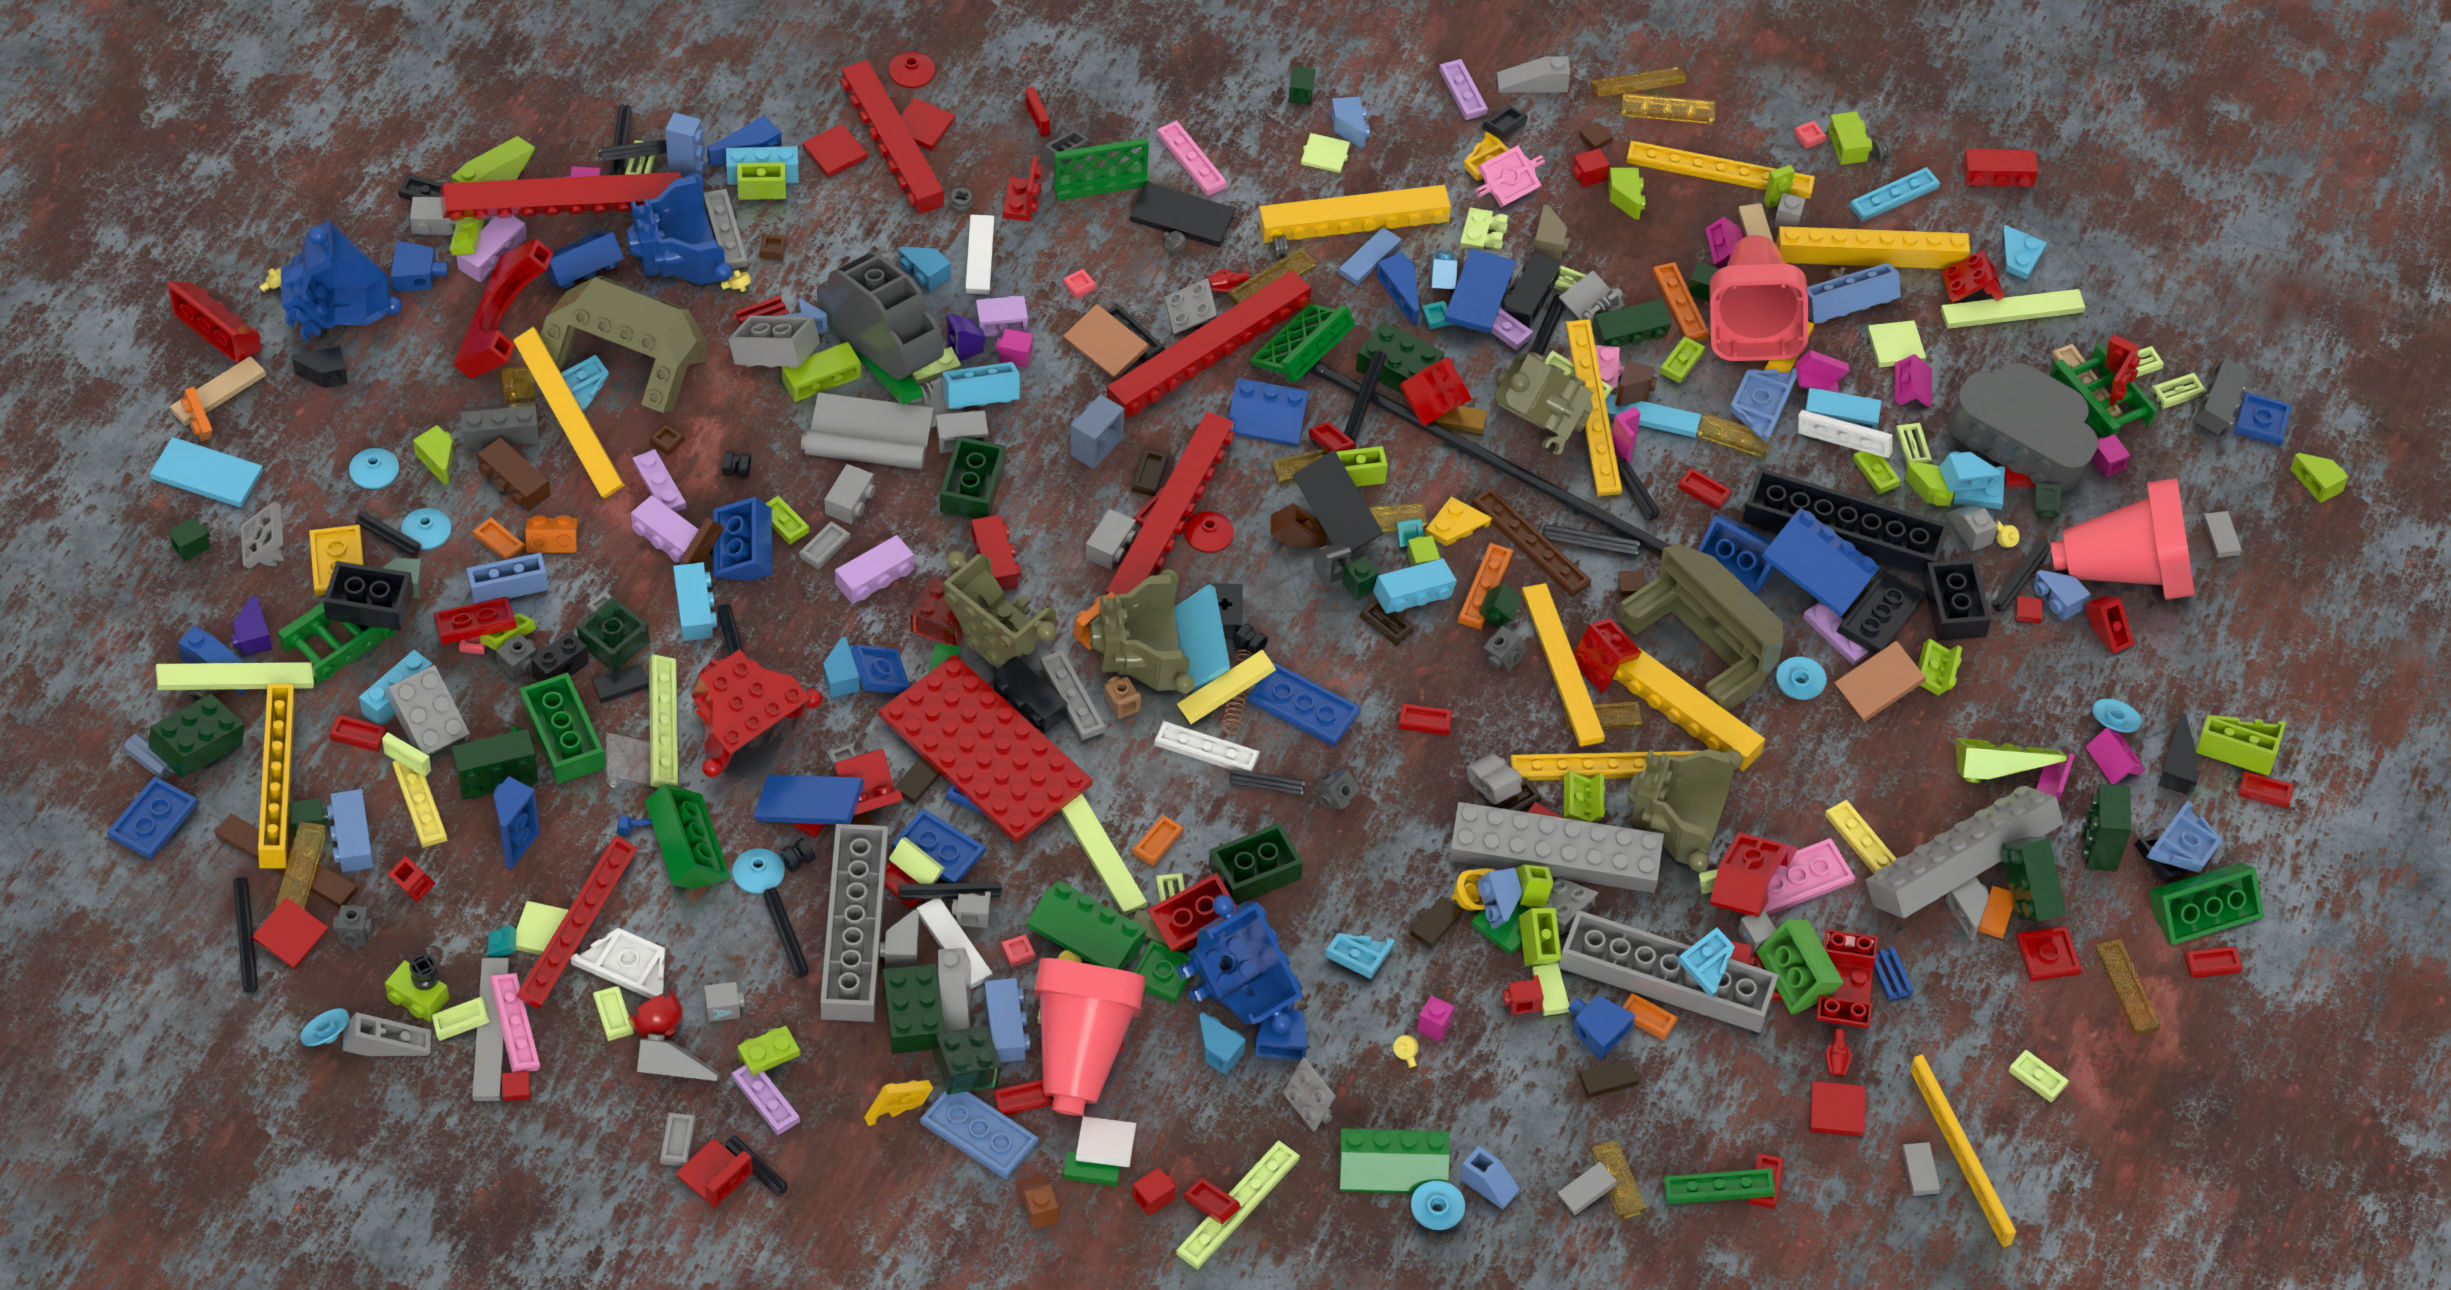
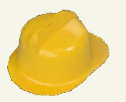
[1451,868,1496,911]

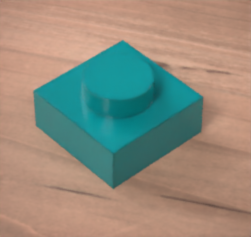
[1421,301,1452,330]
[1395,517,1424,547]
[487,925,517,958]

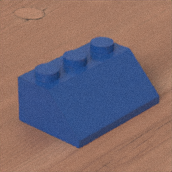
[543,231,624,289]
[1229,378,1309,446]
[713,497,772,581]
[1697,514,1777,594]
[493,776,540,870]

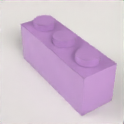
[456,215,527,283]
[631,495,699,565]
[835,535,914,604]

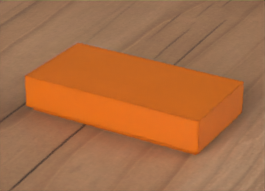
[472,517,526,560]
[1132,815,1184,867]
[1978,885,2014,939]
[1622,993,1678,1041]

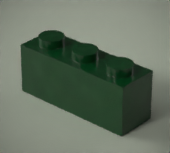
[1591,299,1672,347]

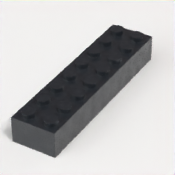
[1742,467,1950,577]

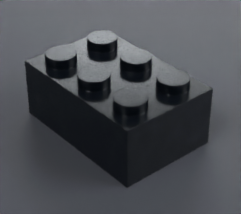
[1923,559,1991,641]
[323,561,414,631]

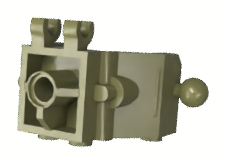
[1494,352,1594,455]
[943,551,1057,669]
[1090,569,1195,693]
[1628,749,1743,872]

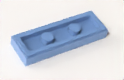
[1338,227,1402,286]

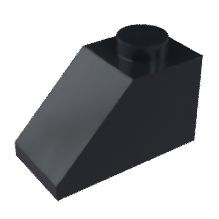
[292,346,348,388]

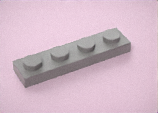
[703,189,748,269]
[1040,650,1105,740]

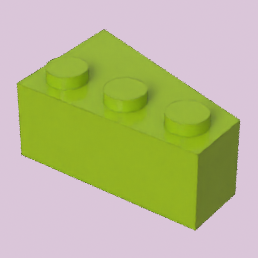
[2196,715,2286,776]

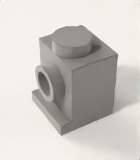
[952,892,991,928]

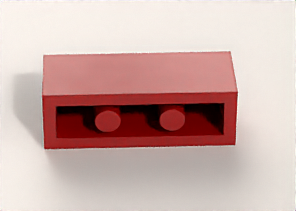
[1962,149,2038,187]
[971,515,1021,591]

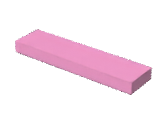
[1157,120,1227,196]
[489,973,540,1072]

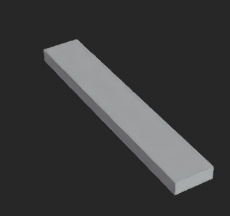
[472,958,509,1101]

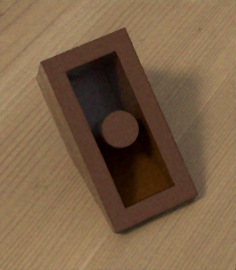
[1615,361,1657,406]
[1271,503,1326,547]

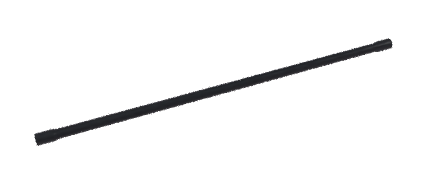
[1308,361,1671,554]

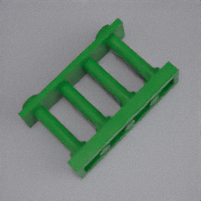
[2050,343,2158,438]
[278,602,397,684]

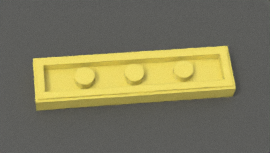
[1177,650,1276,725]
[392,761,447,848]
[1825,800,1896,874]

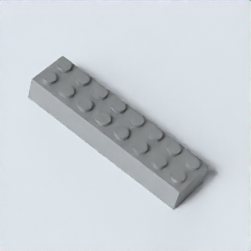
[1865,786,2064,919]
[1449,802,1664,893]
[820,824,889,1022]
[1559,910,1779,1033]

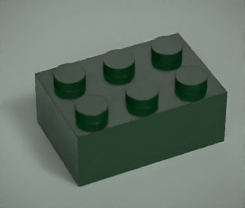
[1356,321,1445,395]
[940,436,1006,519]
[148,694,245,778]
[451,729,539,800]
[2081,784,2132,872]
[1208,822,1303,905]
[2001,836,2067,922]
[883,964,945,1054]

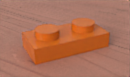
[181,387,212,442]

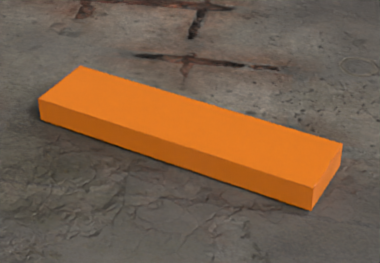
[1652,262,1710,342]
[1458,543,1513,630]

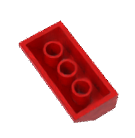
[167,281,262,364]

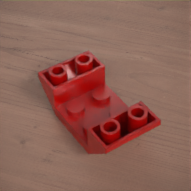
[1710,832,1797,917]
[1815,929,1878,1028]

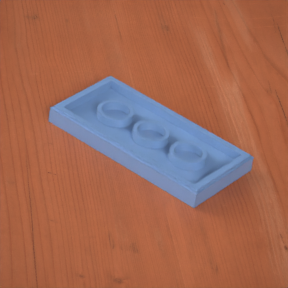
[920,1082,1039,1180]

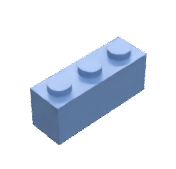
[666,112,706,178]
[466,553,548,604]
[327,789,374,873]
[984,978,1030,1063]

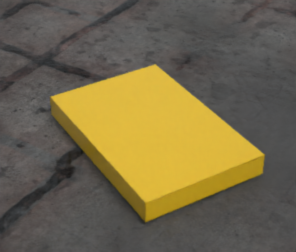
[309,525,364,596]

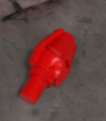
[1207,269,1249,293]
[1825,1029,1852,1077]

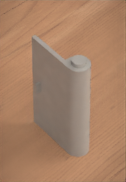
[801,392,934,470]

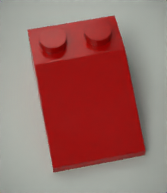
[1147,873,1237,952]

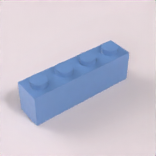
[1807,263,1901,323]

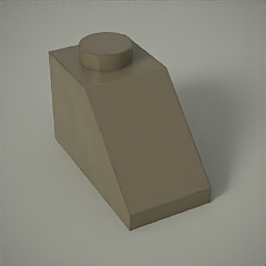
[1533,204,1570,260]

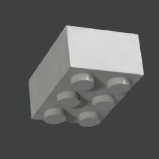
[728,315,820,368]
[384,665,470,756]

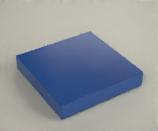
[2234,392,2292,445]
[851,644,910,694]

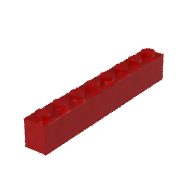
[840,60,944,215]

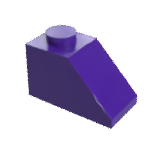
[947,313,986,362]
[230,595,272,657]

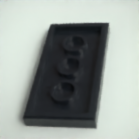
[1130,182,1235,247]
[1292,450,1384,553]
[1837,570,1927,655]

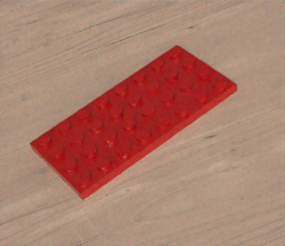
[878,654,1093,844]

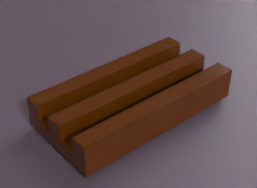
[681,517,725,564]

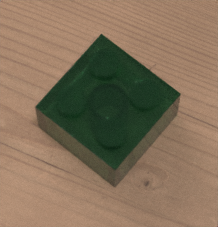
[576,596,650,672]
[932,1026,1002,1095]

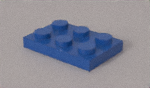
[107,776,198,860]
[892,808,986,883]

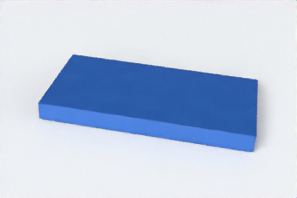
[1444,248,1516,334]
[1248,662,1361,747]
[753,775,865,825]

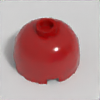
[628,990,683,1040]

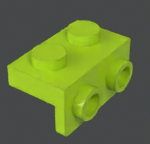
[1918,638,1962,696]
[1564,771,1605,823]
[737,1026,800,1076]

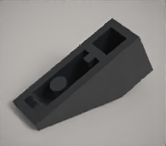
[2158,713,2200,795]

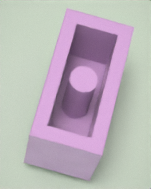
[976,296,1028,337]

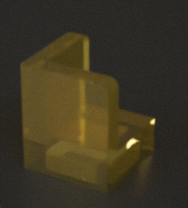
[501,366,535,403]

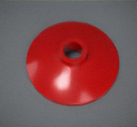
[888,51,935,88]
[1184,511,1234,553]

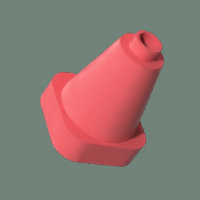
[1710,235,1808,361]
[2051,478,2195,600]
[1034,958,1146,1116]

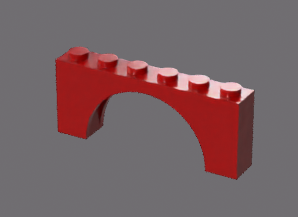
[453,238,554,379]

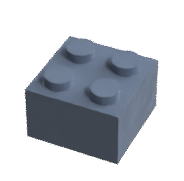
[1069,394,1124,469]

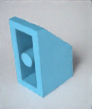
[1939,451,2001,492]

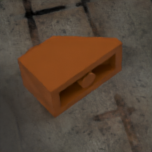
[1016,1175,1058,1230]

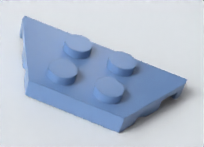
[1730,368,1798,443]
[2147,800,2222,873]

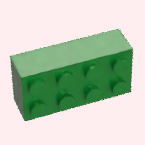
[520,673,605,785]

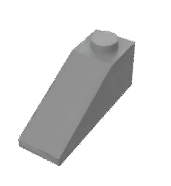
[1497,56,1570,93]
[938,948,971,1035]
[342,1012,431,1056]
[637,1034,721,1081]

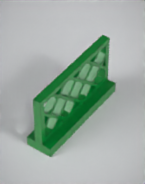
[1052,138,1149,201]
[1249,303,1356,383]

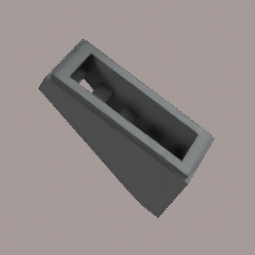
[1041,129,1091,169]

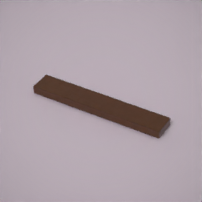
[1472,487,1591,598]
[215,813,358,908]

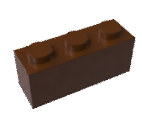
[477,437,551,512]

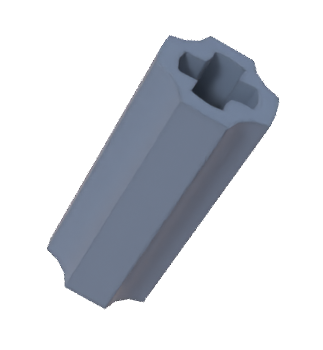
[124,733,174,780]

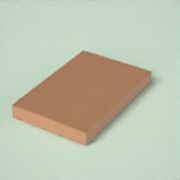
[1063,304,1149,381]
[1834,641,1926,722]

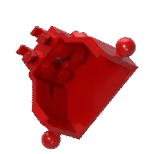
[692,649,823,778]

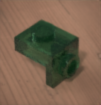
[2034,483,2062,519]

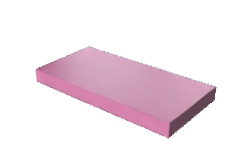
[1764,838,1855,915]

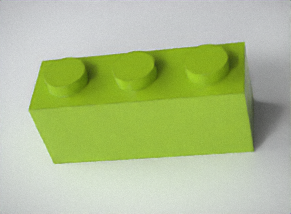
[782,342,861,402]

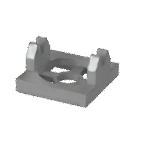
[241,502,284,569]

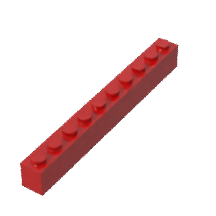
[440,172,681,221]
[1106,270,1311,419]
[1106,411,1236,595]

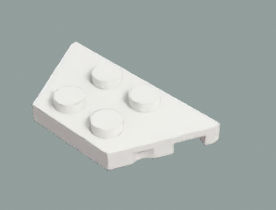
[571,928,665,999]

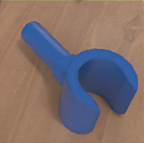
[617,815,652,836]

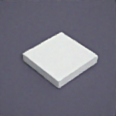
[1076,1116,1136,1167]

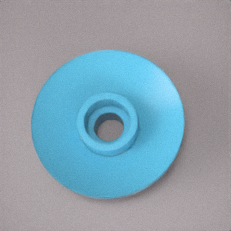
[349,448,399,489]
[401,508,451,550]
[1776,657,1827,700]
[2092,699,2142,732]
[732,848,785,894]
[300,1008,350,1046]
[1411,1181,1465,1230]

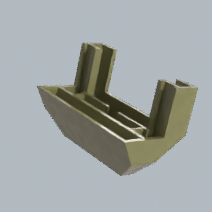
[540,276,708,413]
[1618,544,1783,712]

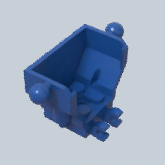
[626,172,733,285]
[281,220,402,342]
[1176,895,1303,1034]

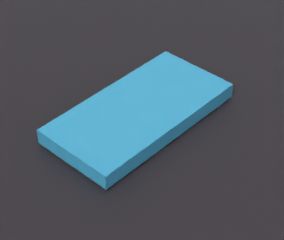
[150,437,263,508]
[1174,584,1230,693]

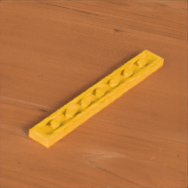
[1626,141,1815,199]
[1566,319,1622,497]
[513,327,625,499]
[1522,583,1605,746]
[1510,751,1700,781]
[1910,1054,2016,1247]

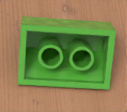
[1756,919,1844,1014]

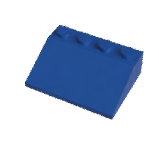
[1761,508,1880,617]

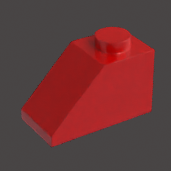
[2085,595,2134,654]

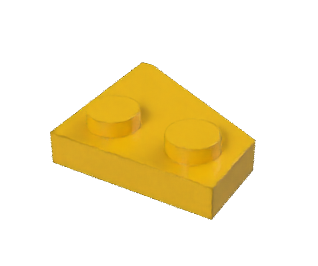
[1464,131,1509,181]
[1425,496,1492,546]
[864,1080,933,1126]

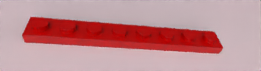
[516,835,638,1010]

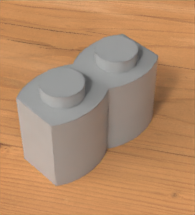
[1466,754,1522,805]

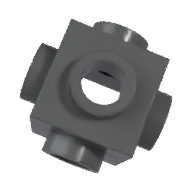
[1483,626,1528,672]
[496,633,538,680]
[1313,769,1361,810]
[333,904,373,946]

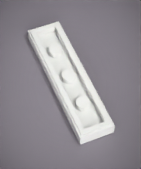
[966,215,994,295]
[1798,410,1892,458]
[1154,721,1260,772]
[916,899,993,989]

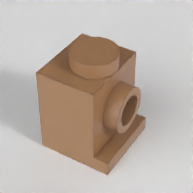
[1104,676,1141,719]

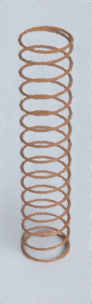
[1221,650,1253,734]

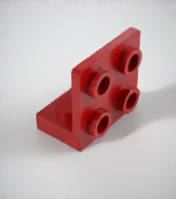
[1003,155,1042,222]
[1941,250,2005,303]
[2105,334,2141,407]
[1400,357,1472,426]
[1573,618,1641,693]
[834,749,903,815]
[676,1139,753,1208]

